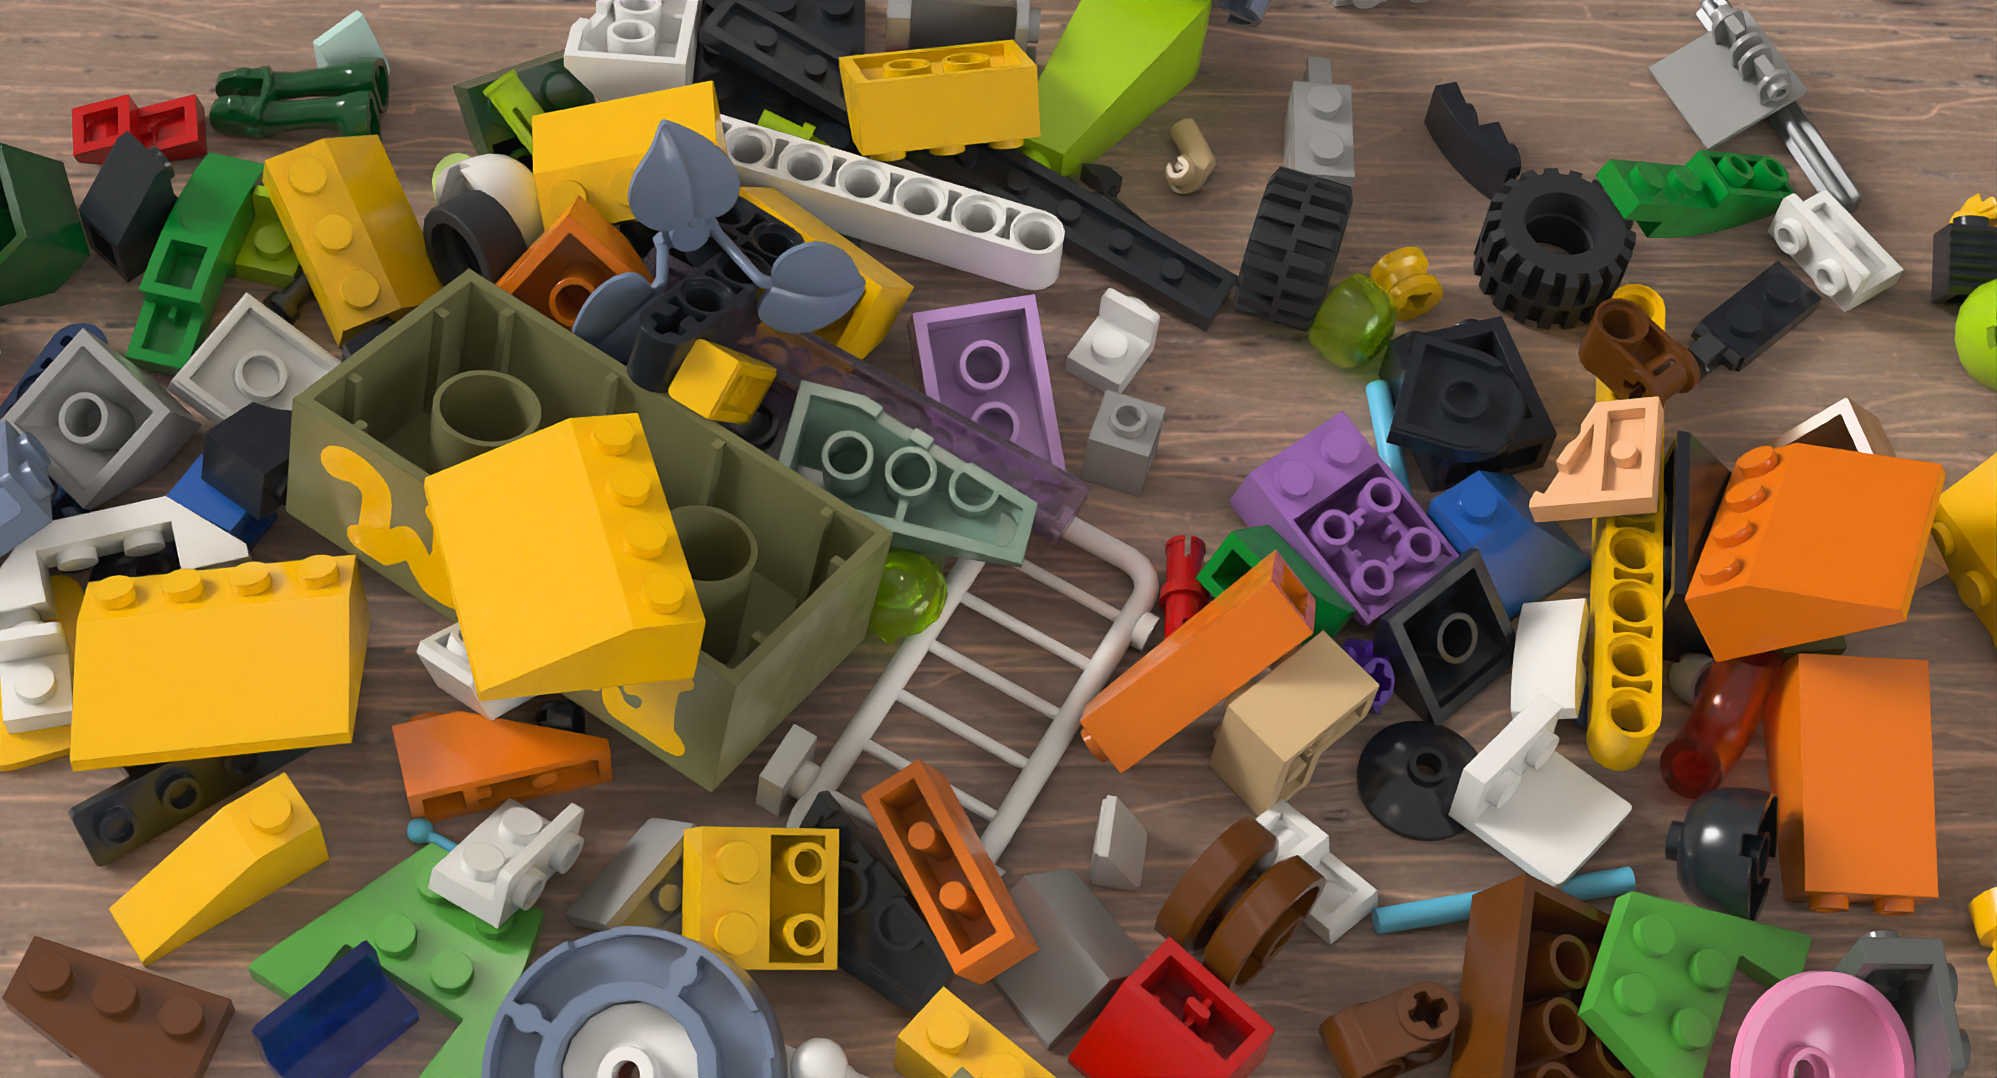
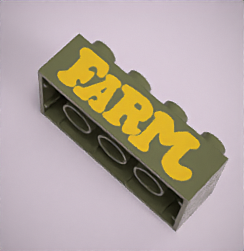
[286,269,893,792]

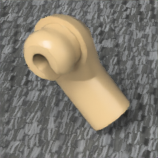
[1165,118,1216,194]

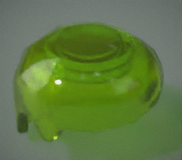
[1309,273,1397,369]
[865,549,948,644]

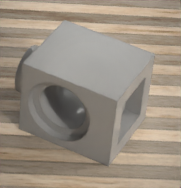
[1081,389,1166,497]

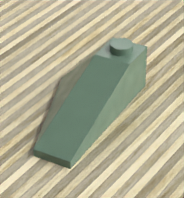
[778,380,1038,568]

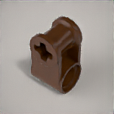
[1578,298,1701,409]
[1318,981,1460,1078]

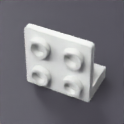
[1449,692,1632,890]

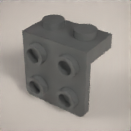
[1832,930,1971,1078]

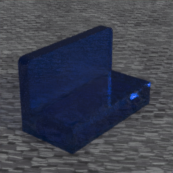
[251,940,420,1078]

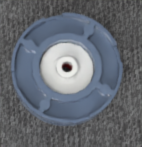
[481,926,788,1078]

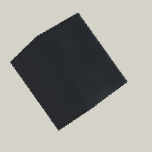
[1372,548,1516,726]

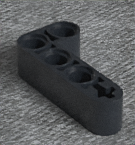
[627,195,805,393]

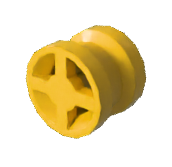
[1369,247,1444,321]

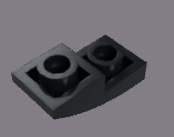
[1424,82,1521,201]

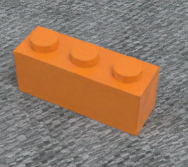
[861,759,1039,985]

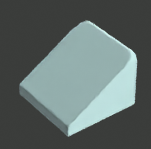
[313,10,390,75]

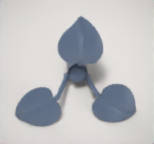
[571,119,866,362]

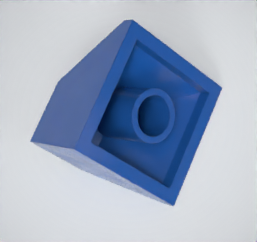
[1426,471,1591,622]

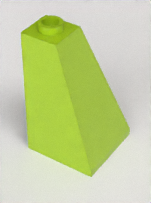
[1014,0,1213,179]

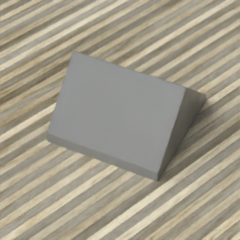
[991,868,1147,1051]

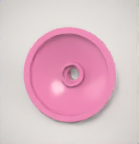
[1730,971,1916,1078]

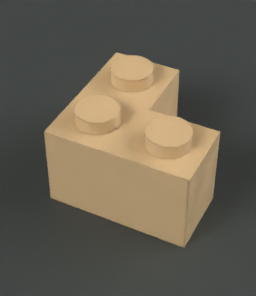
[1208,630,1380,817]

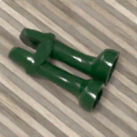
[209,57,389,141]

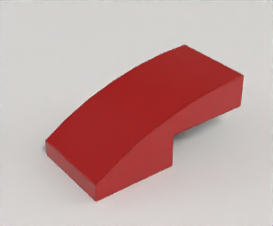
[72,94,207,165]

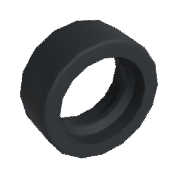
[423,190,528,287]

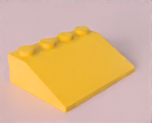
[424,413,706,702]
[70,554,371,772]

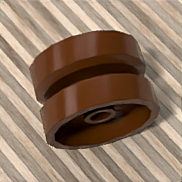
[1154,815,1327,993]

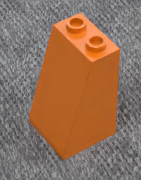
[1758,653,1939,917]

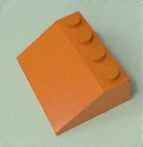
[1684,443,1946,662]

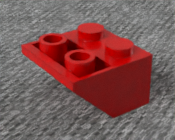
[1067,936,1276,1078]

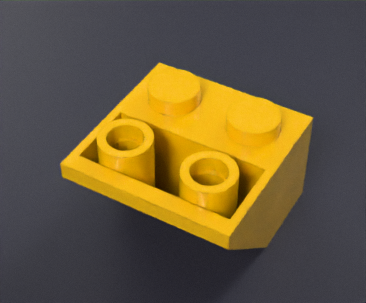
[681,826,839,970]

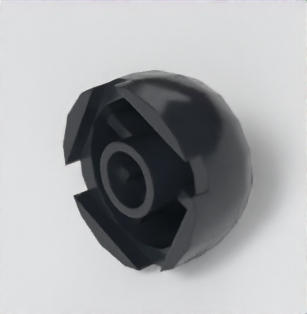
[1665,787,1780,921]

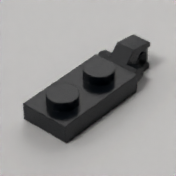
[1688,261,1822,380]

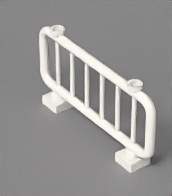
[756,496,1161,881]

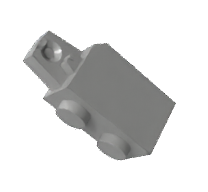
[1283,56,1355,189]

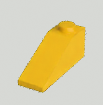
[109,772,330,967]

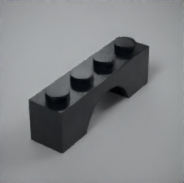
[201,316,396,521]

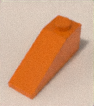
[392,711,613,823]

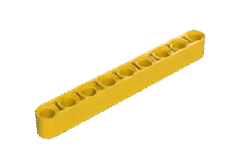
[1587,284,1665,771]

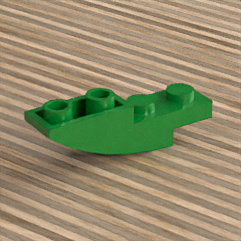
[1595,150,1797,238]
[125,152,264,376]

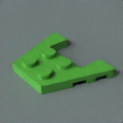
[248,842,545,1078]
[1578,891,1812,1078]

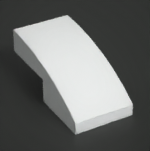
[1511,598,1591,719]
[1255,799,1378,945]

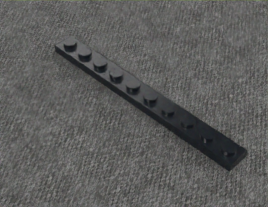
[699,0,1238,332]

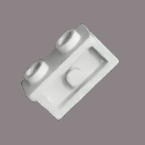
[1767,189,1904,313]

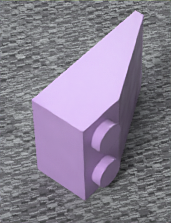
[907,294,1067,487]

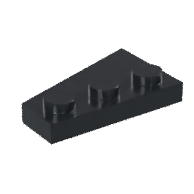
[799,790,955,1017]

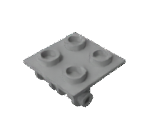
[1648,4,1808,151]

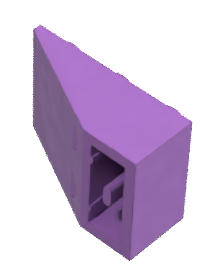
[1229,410,1459,627]

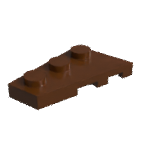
[2,936,235,1078]

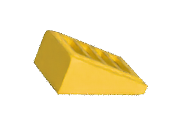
[668,339,777,425]

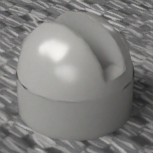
[1668,652,1726,708]

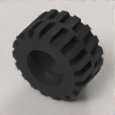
[1234,166,1353,332]
[1473,168,1636,330]

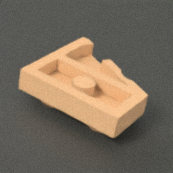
[1529,396,1664,523]

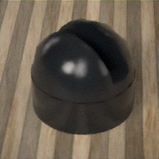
[535,699,586,734]

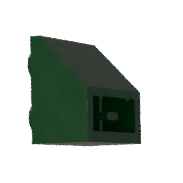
[453,50,596,173]

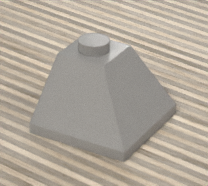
[0,328,202,510]

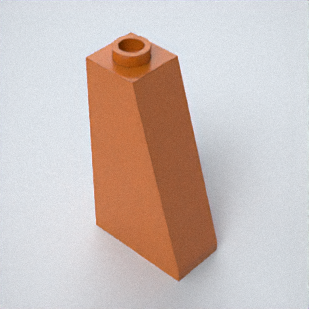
[1080,550,1316,774]

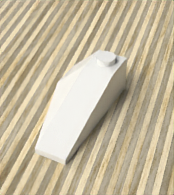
[564,0,703,102]

